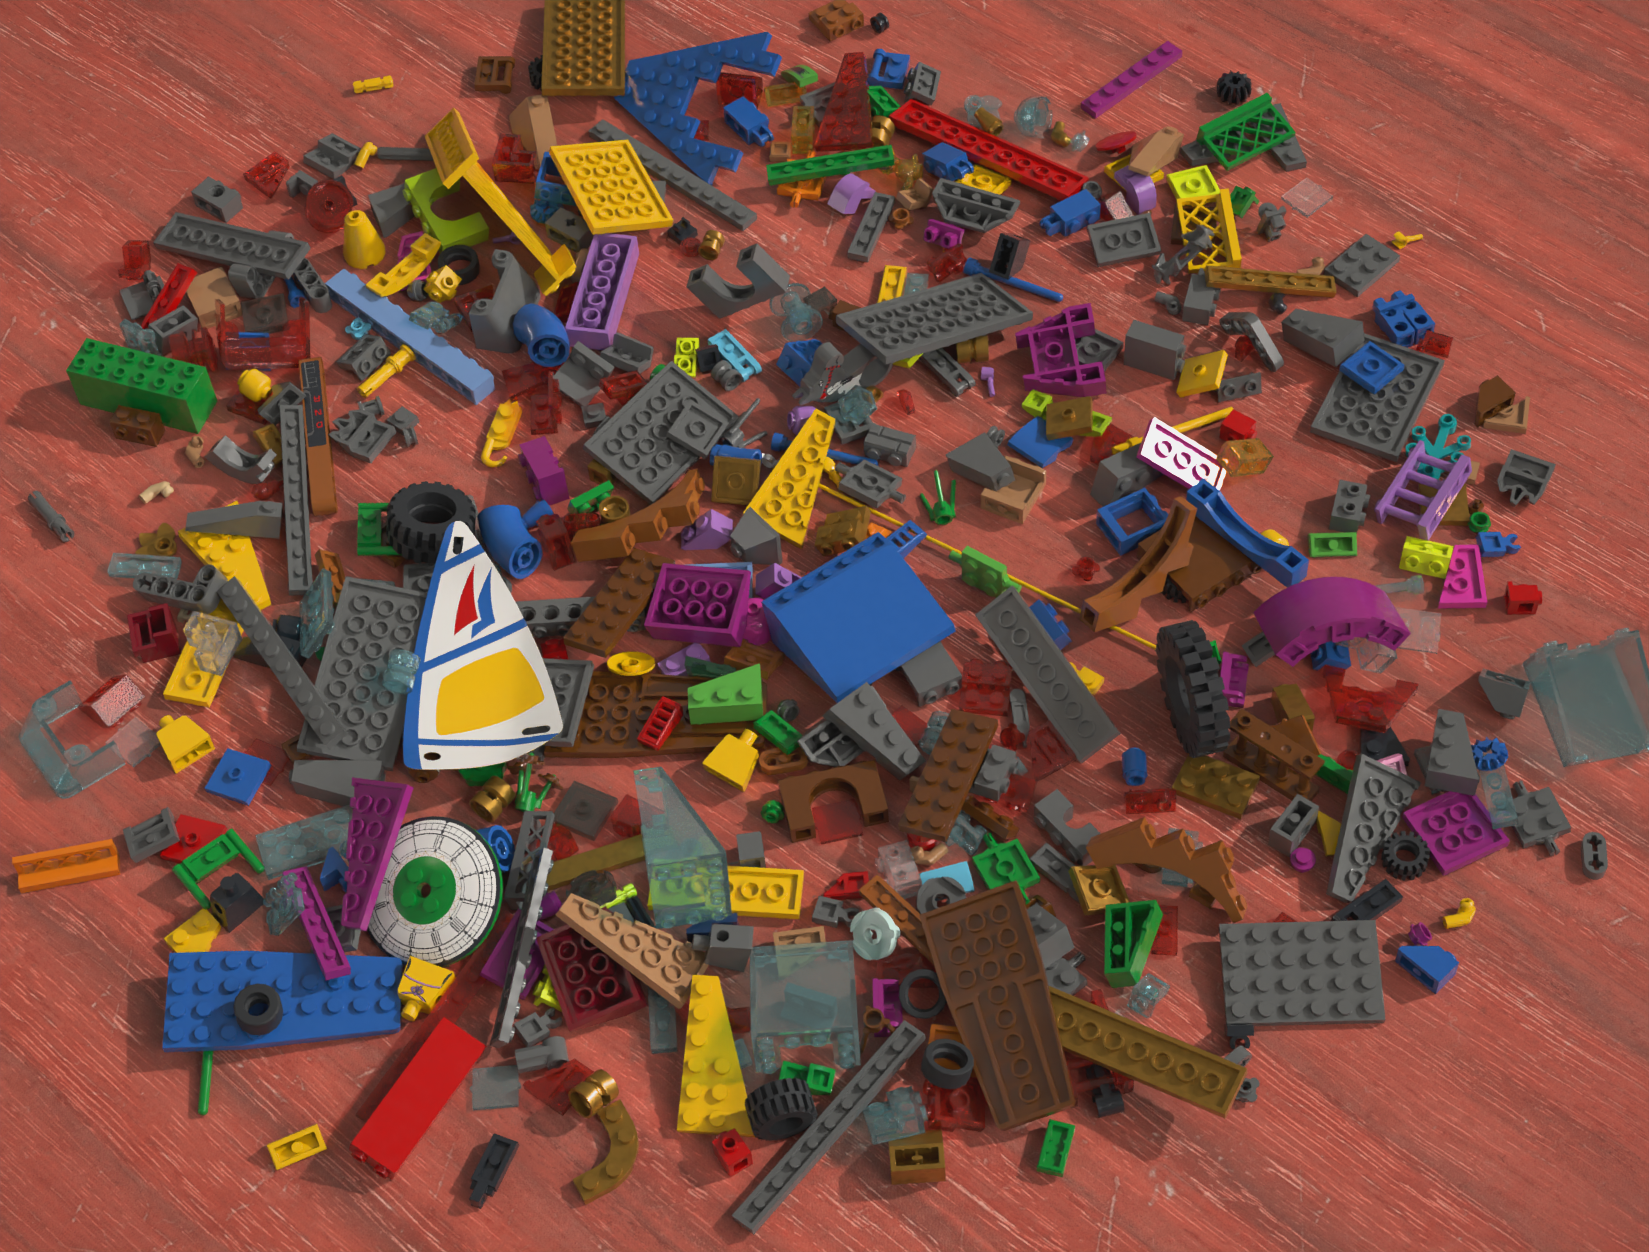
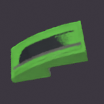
[781,65,818,88]

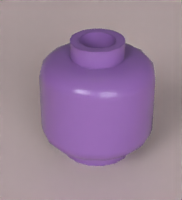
[787,406,816,435]

